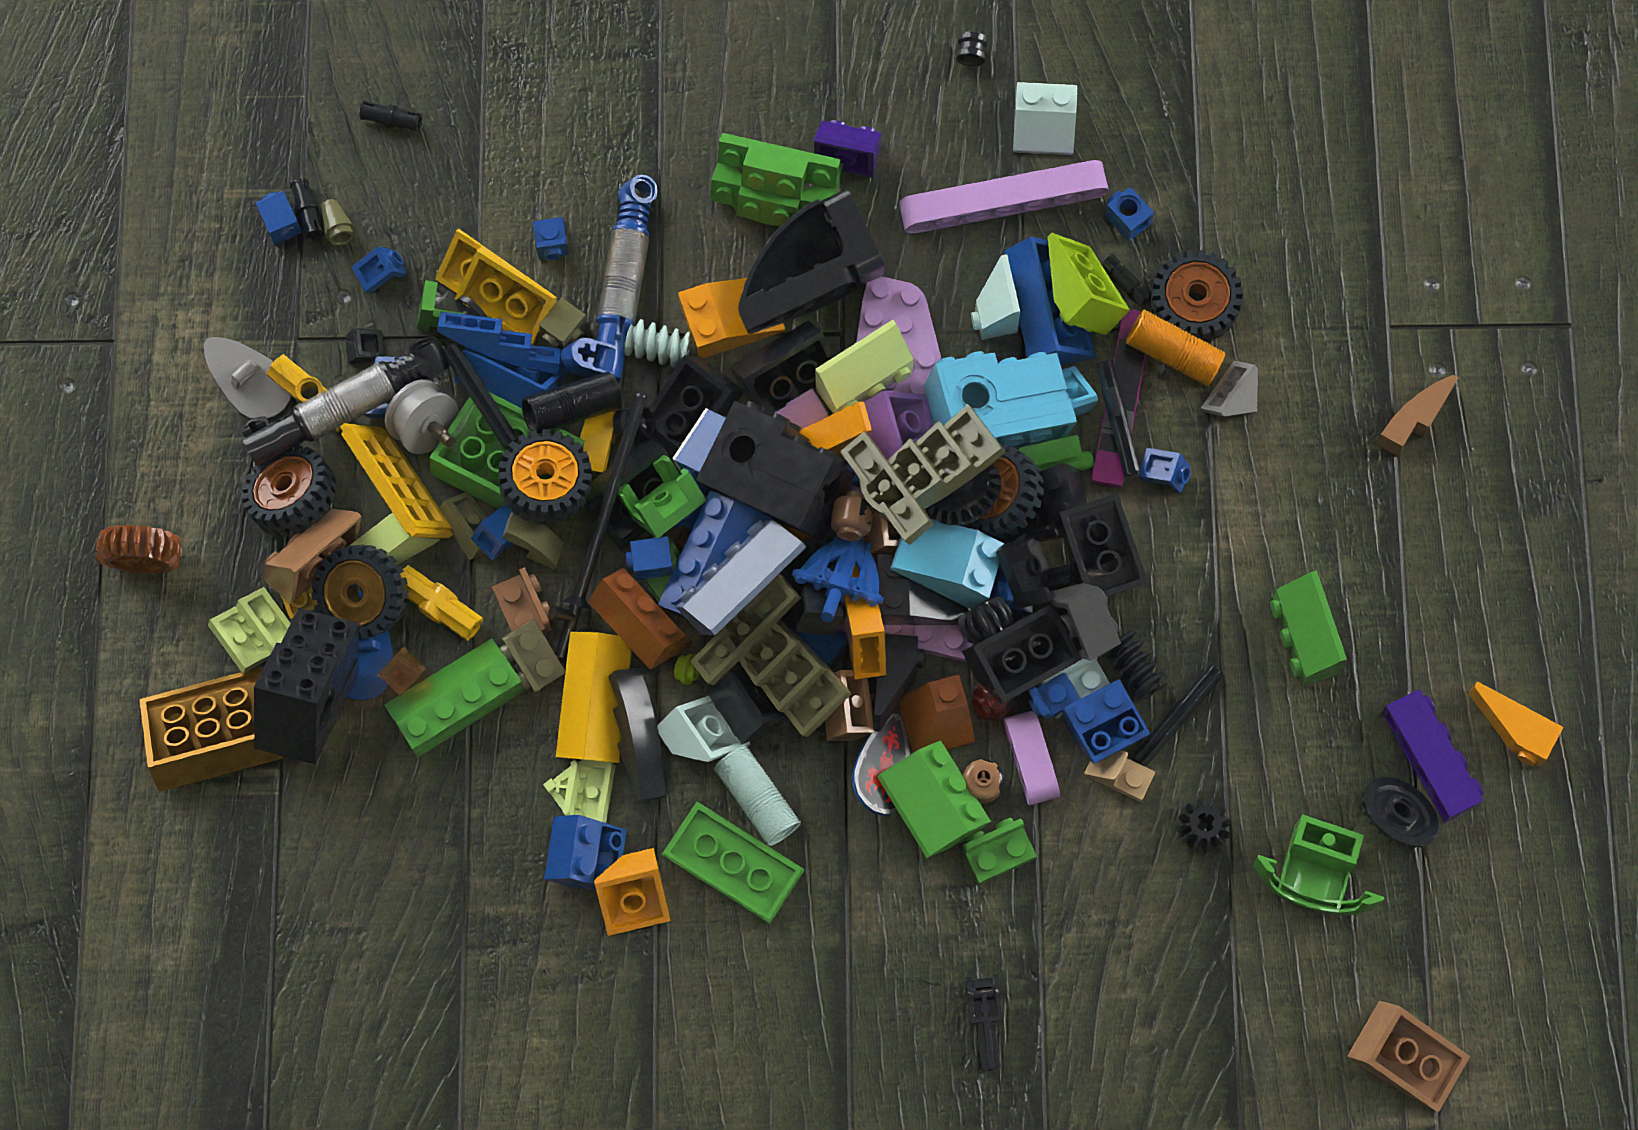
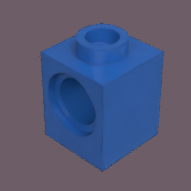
[1105,187,1154,242]
[255,191,302,245]
[471,504,514,560]
[625,537,673,580]

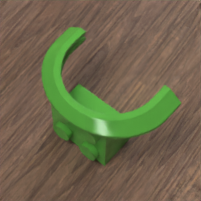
[1253,814,1384,915]

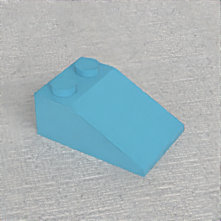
[890,519,1004,609]

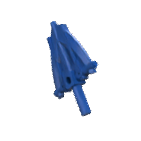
[792,534,884,622]

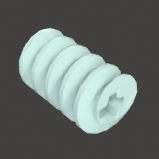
[624,319,692,368]

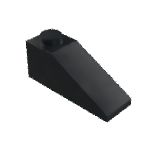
[874,634,924,732]

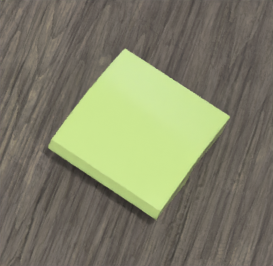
[208,587,291,674]

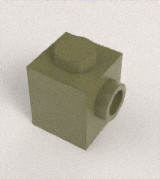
[539,297,588,350]

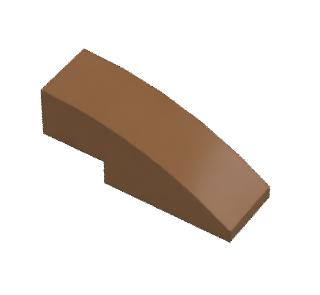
[1376,375,1459,456]

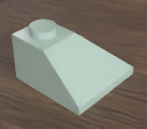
[971,255,1020,340]
[657,696,750,762]

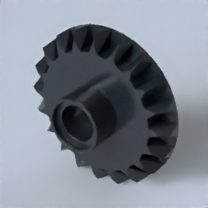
[925,463,1001,525]
[1361,777,1439,850]

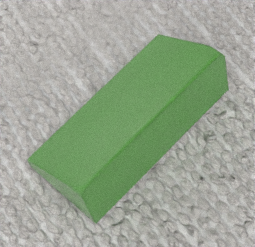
[1018,435,1082,466]

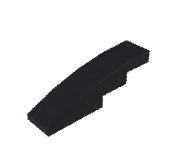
[608,667,667,803]

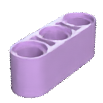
[1003,710,1060,805]

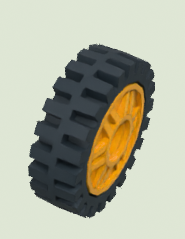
[498,429,592,524]

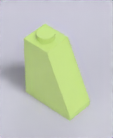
[349,512,440,565]

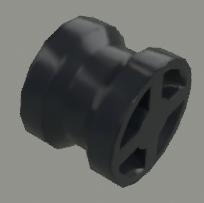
[956,32,988,66]

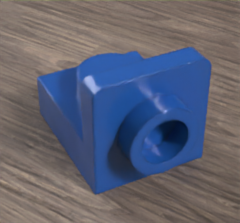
[533,217,569,261]
[351,246,407,293]
[1137,448,1191,493]
[1028,672,1081,720]

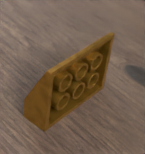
[139,666,283,792]

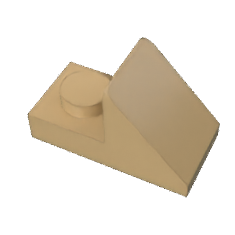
[1084,751,1155,802]

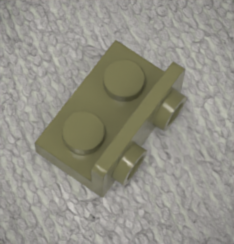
[499,619,565,693]

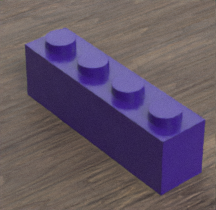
[1382,689,1483,824]

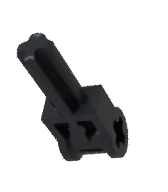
[965,974,1003,1071]

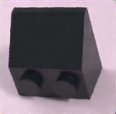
[707,667,789,744]

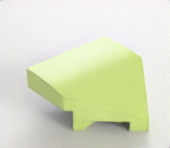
[543,759,616,823]

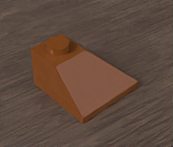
[899,674,975,753]

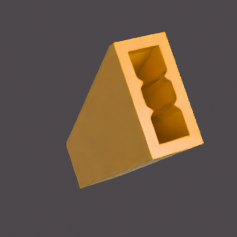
[836,559,886,679]

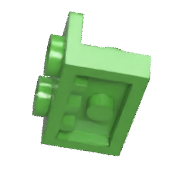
[962,818,1037,885]

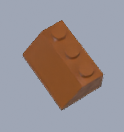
[588,568,693,670]

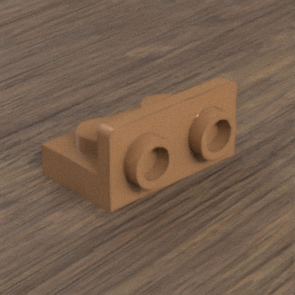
[492,567,553,634]

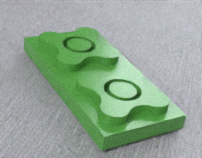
[662,802,804,925]

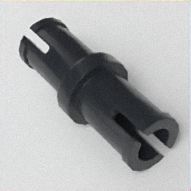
[359,101,423,132]
[290,178,324,240]

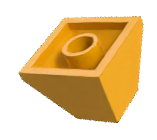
[594,848,671,936]

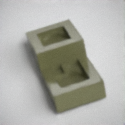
[502,511,564,569]

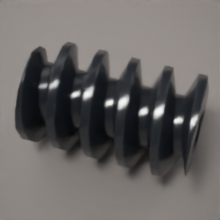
[1106,629,1168,702]

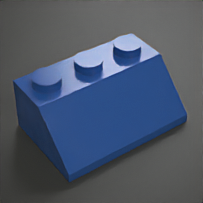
[454,347,568,408]

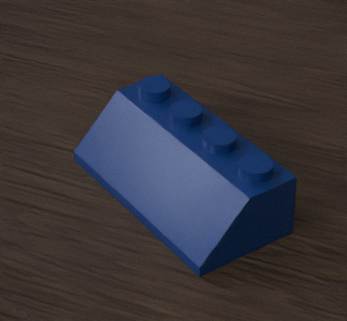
[1004,237,1096,365]
[658,491,777,620]

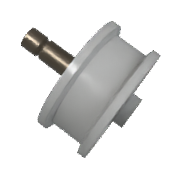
[385,380,459,454]

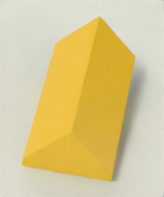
[435,229,557,345]
[556,632,632,763]

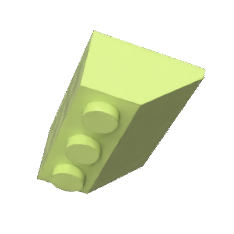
[815,320,914,414]

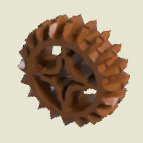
[95,524,182,574]

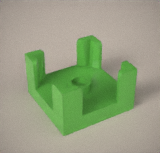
[617,455,707,538]

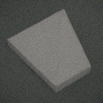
[1201,361,1258,417]

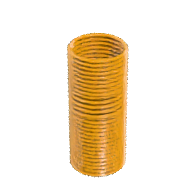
[1126,309,1225,386]

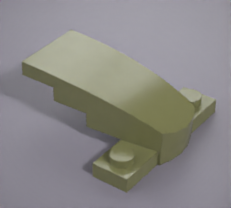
[840,404,1006,545]
[690,574,852,737]

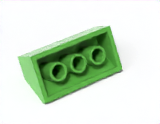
[384,638,525,758]

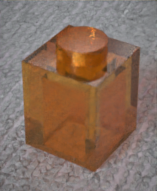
[377,647,426,696]

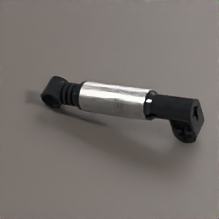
[238,336,450,466]

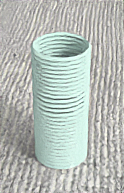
[714,746,801,846]

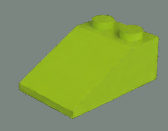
[1048,233,1130,335]

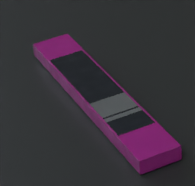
[1091,309,1146,489]

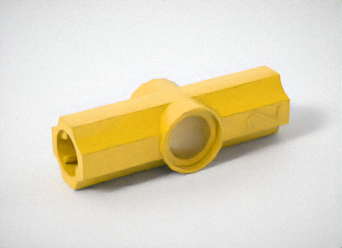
[266,354,349,433]
[400,565,484,641]

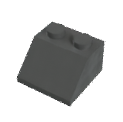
[1042,583,1121,661]

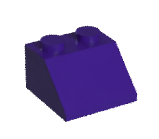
[814,120,881,177]

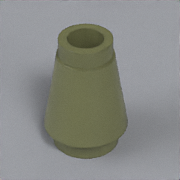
[321,199,354,246]

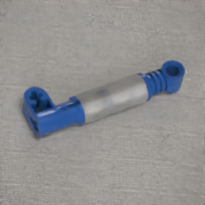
[560,174,658,383]

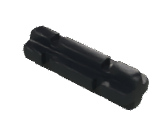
[1102,255,1151,306]

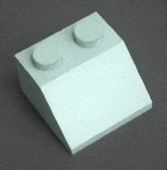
[1013,82,1077,155]

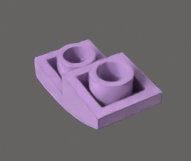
[775,388,829,430]

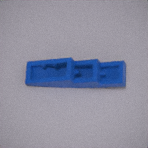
[437,311,561,374]

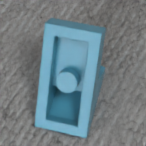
[1062,366,1098,416]

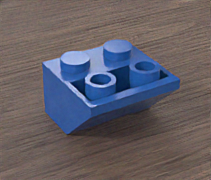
[1061,679,1150,764]
[544,815,627,890]

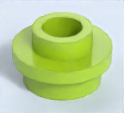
[674,654,700,685]

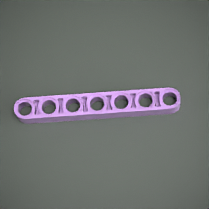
[899,160,1109,234]

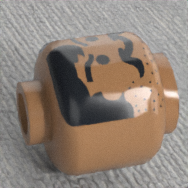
[830,491,874,541]
[963,759,1004,804]

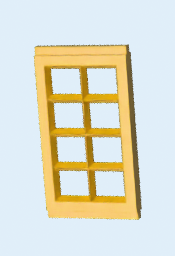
[340,423,453,539]

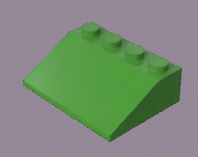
[429,392,585,524]

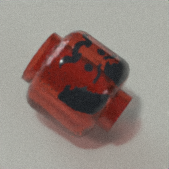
[971,684,1019,722]

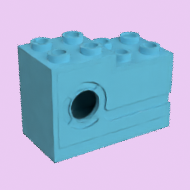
[923,351,1077,449]

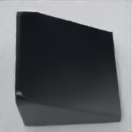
[345,328,384,364]

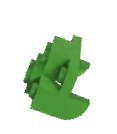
[710,133,843,226]

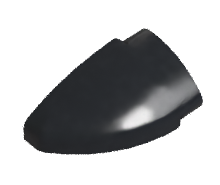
[738,189,885,334]

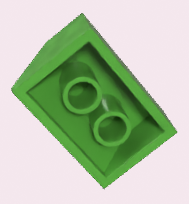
[1270,571,1347,685]
[877,741,991,858]

